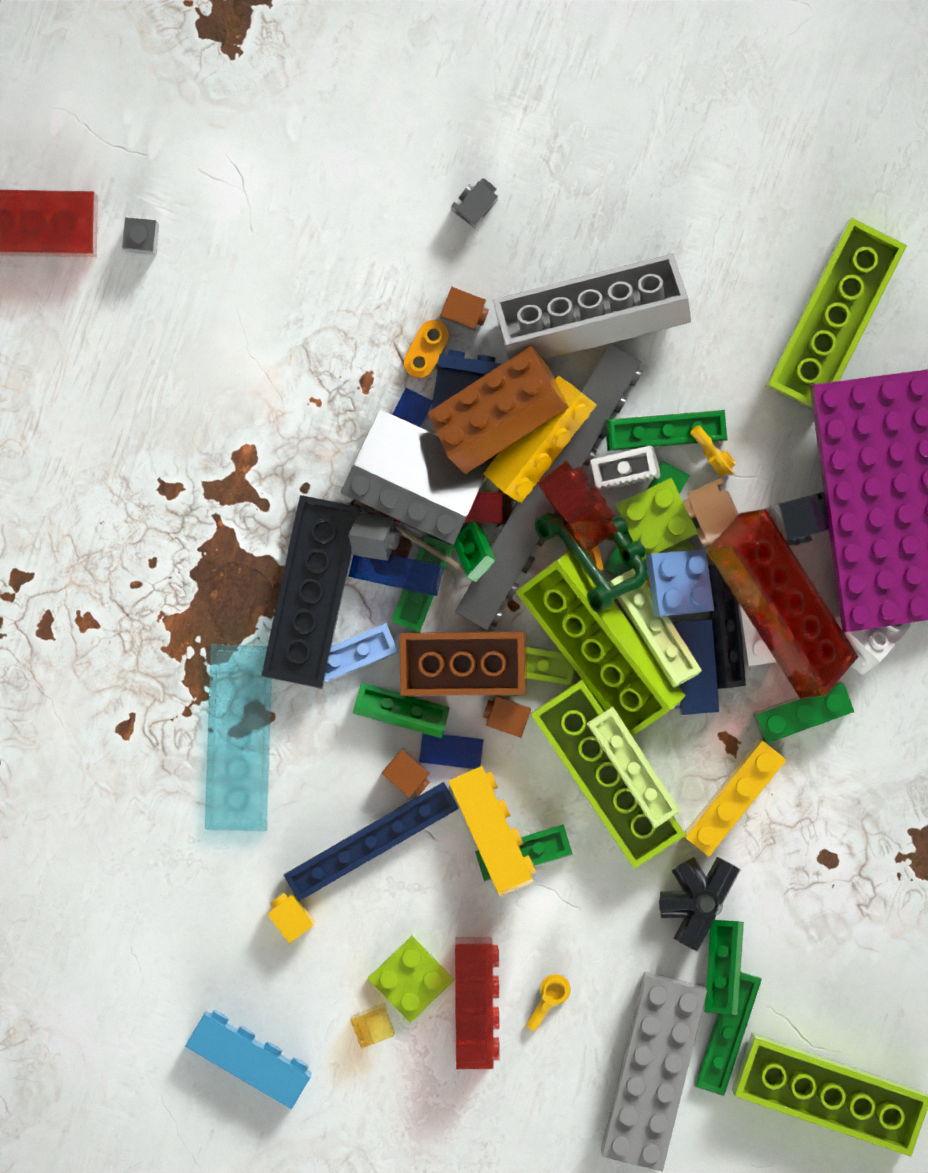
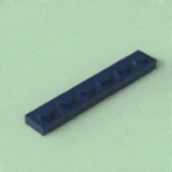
[283,781,459,901]

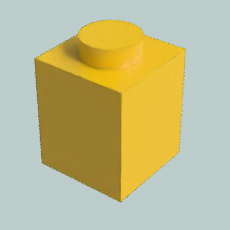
[267,893,315,944]

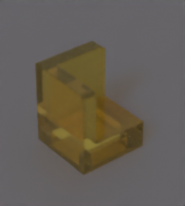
[350,1003,395,1049]

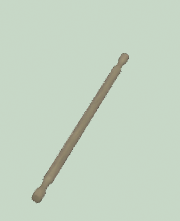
[354,501,480,583]

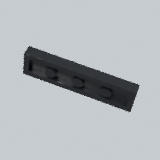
[708,563,746,689]

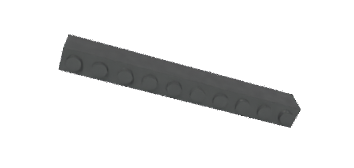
[455,343,643,630]

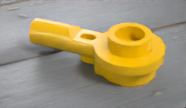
[690,425,736,478]
[525,974,571,1031]

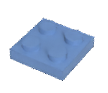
[646,549,714,617]

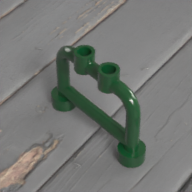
[535,504,648,613]

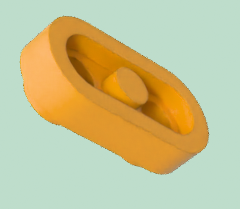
[404,320,449,379]

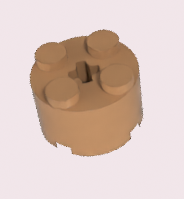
[683,478,747,549]

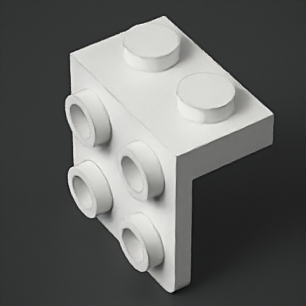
[819,614,910,675]

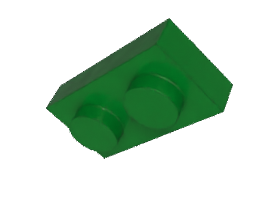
[454,520,496,582]

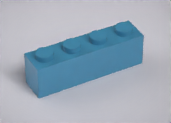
[185,1010,312,1109]

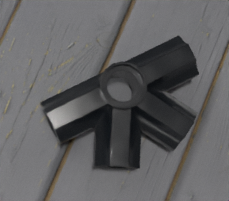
[659,857,741,951]

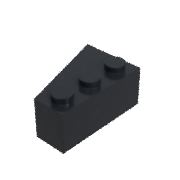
[769,492,828,546]

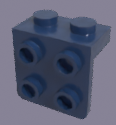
[431,350,501,410]

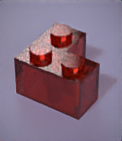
[537,460,618,552]

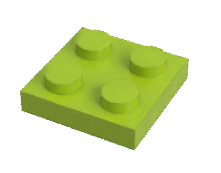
[616,478,697,560]
[367,935,455,1023]

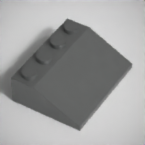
[340,409,492,545]

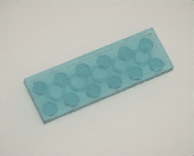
[205,644,272,831]

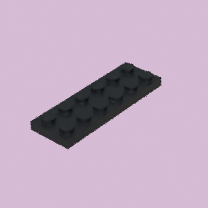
[261,495,361,689]

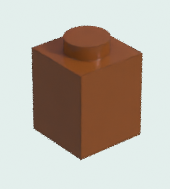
[440,286,489,331]
[482,695,531,738]
[381,749,430,797]

